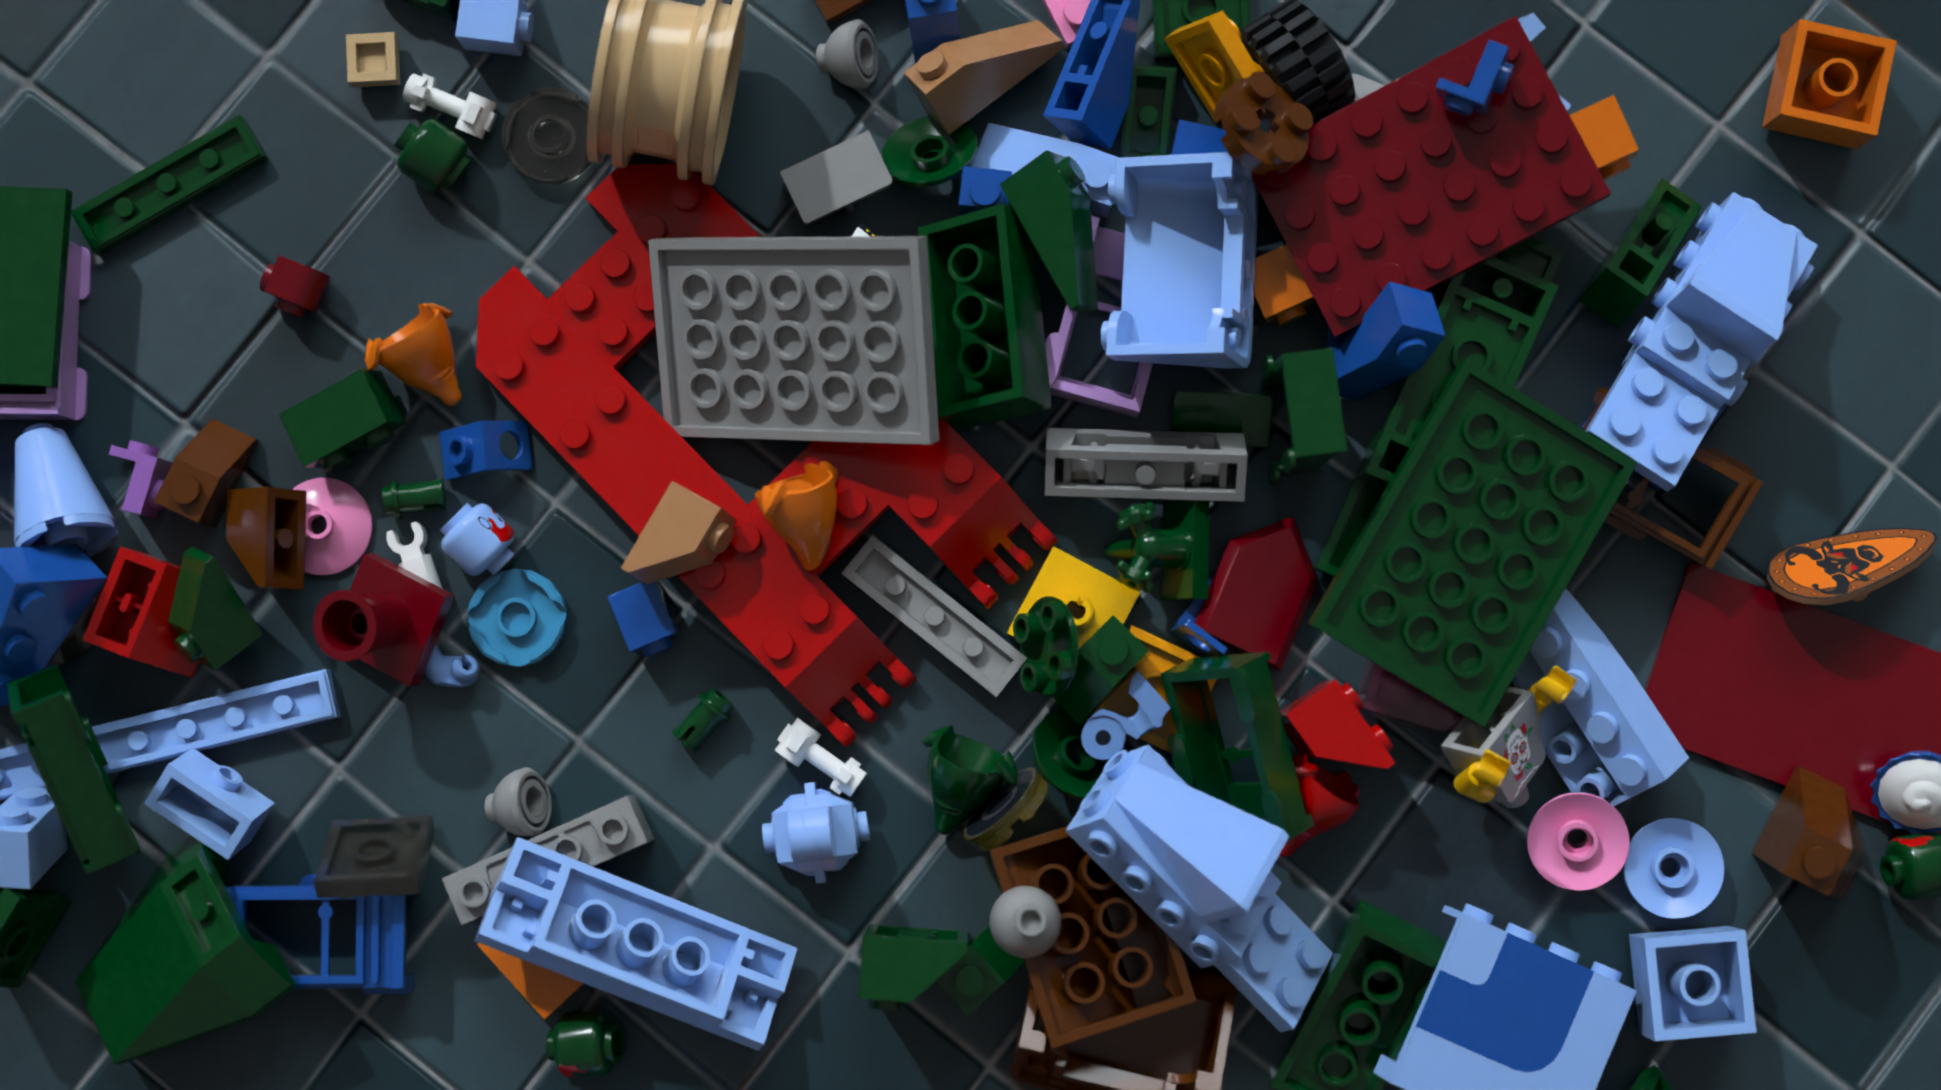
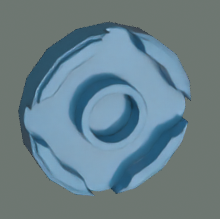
[468,569,568,667]

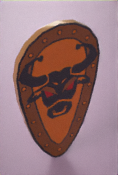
[1767,528,1937,605]

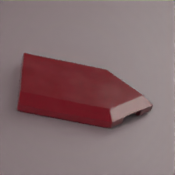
[1194,517,1318,671]

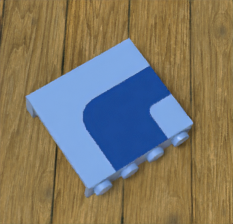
[1373,903,1637,1090]

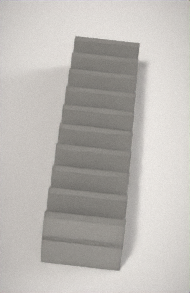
[841,535,1027,697]

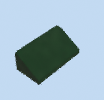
[1170,391,1273,448]

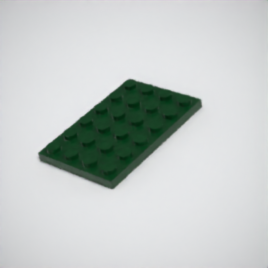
[1307,359,1638,727]

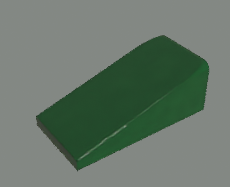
[1119,64,1177,158]

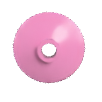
[293,478,373,576]
[1527,792,1630,891]

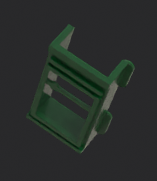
[1260,348,1347,486]
[1161,652,1314,844]
[7,663,141,875]

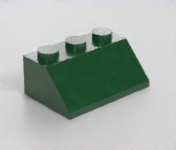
[858,924,968,1010]

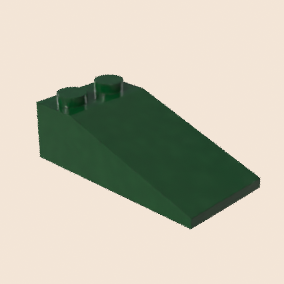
[1270,899,1447,1090]

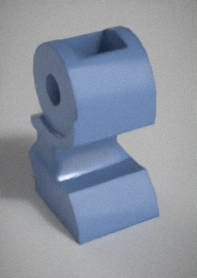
[1081,670,1171,760]

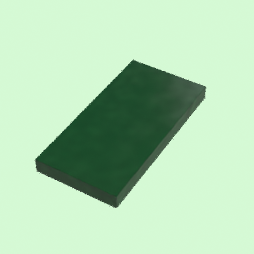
[0,186,73,389]

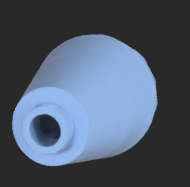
[14,423,119,557]

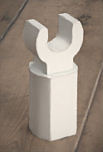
[386,521,443,589]

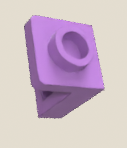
[109,440,172,519]

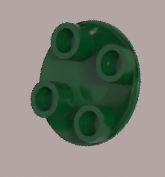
[1013,596,1079,697]

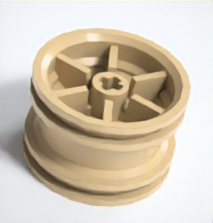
[586,0,747,185]

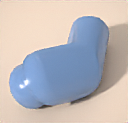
[424,645,479,688]

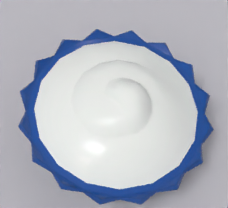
[1870,751,1941,834]

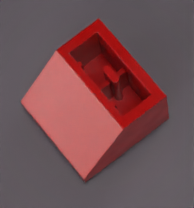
[82,547,200,678]
[1280,679,1395,769]

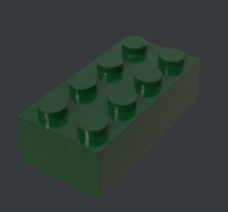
[918,203,1052,429]

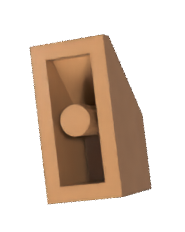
[621,481,738,584]

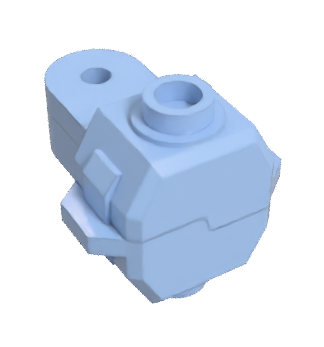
[762,782,870,883]

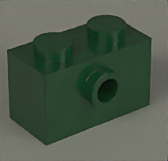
[278,368,407,472]

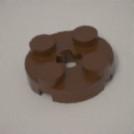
[1214,71,1313,175]

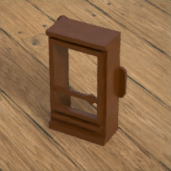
[1583,388,1764,569]

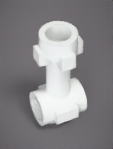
[402,73,497,139]
[775,717,867,797]

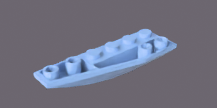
[1512,588,1689,806]

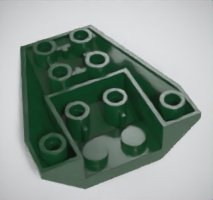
[75,836,296,1065]

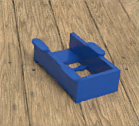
[225,874,416,994]

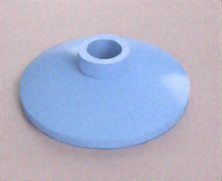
[1623,818,1724,919]

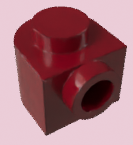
[259,255,331,318]

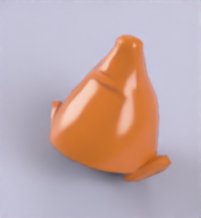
[364,303,462,406]
[755,461,838,570]

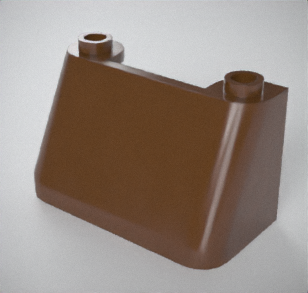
[1009,968,1237,1090]

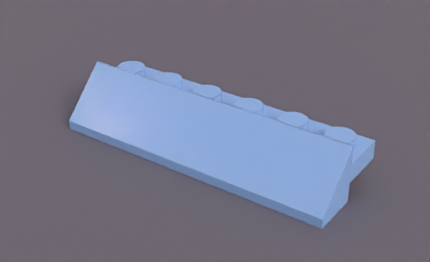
[474,837,798,1051]

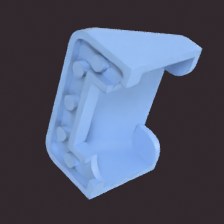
[1101,152,1258,369]

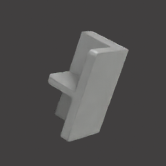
[780,130,893,225]

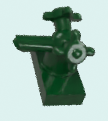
[1105,500,1209,601]

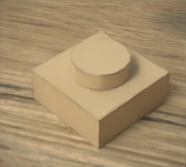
[346,32,401,87]

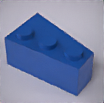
[0,544,107,706]

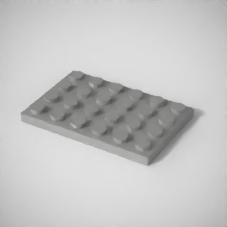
[648,236,939,445]

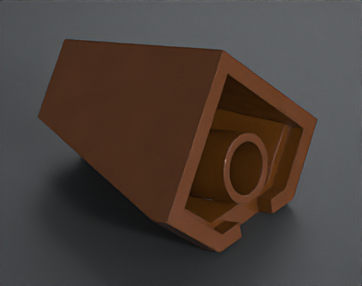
[1752,765,1867,898]

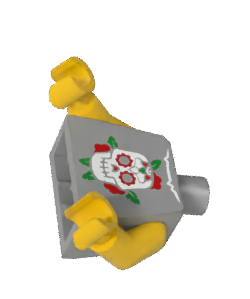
[1441,666,1577,808]

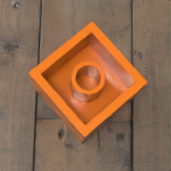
[1762,19,1897,149]

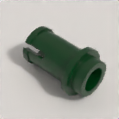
[382,478,447,520]
[672,688,734,753]

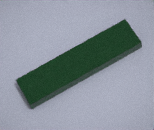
[71,114,268,256]

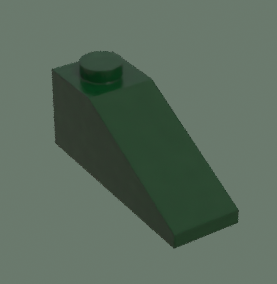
[999,150,1098,314]
[1578,178,1702,328]

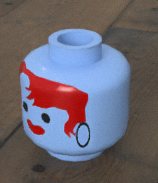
[439,502,515,576]

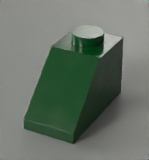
[169,547,263,671]
[1053,615,1151,725]
[936,923,1024,1016]

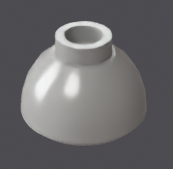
[816,19,879,88]
[484,767,552,837]
[990,886,1061,958]

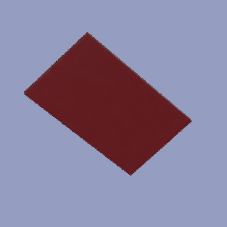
[1644,562,1941,834]

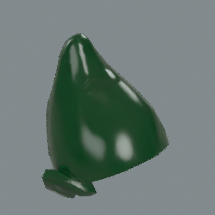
[921,725,1018,835]

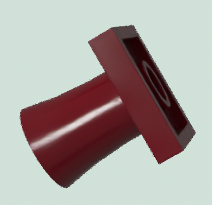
[313,553,455,687]

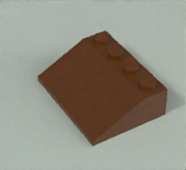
[989,826,1197,1048]

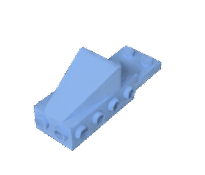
[1586,192,1818,492]
[1066,744,1333,1032]

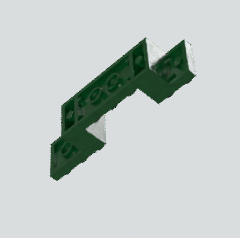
[1314,237,1565,578]

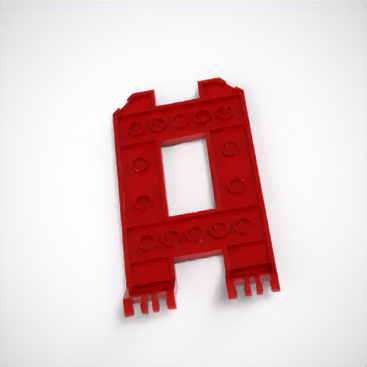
[476,164,1058,748]

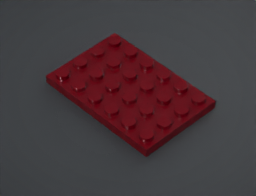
[1252,15,1611,339]

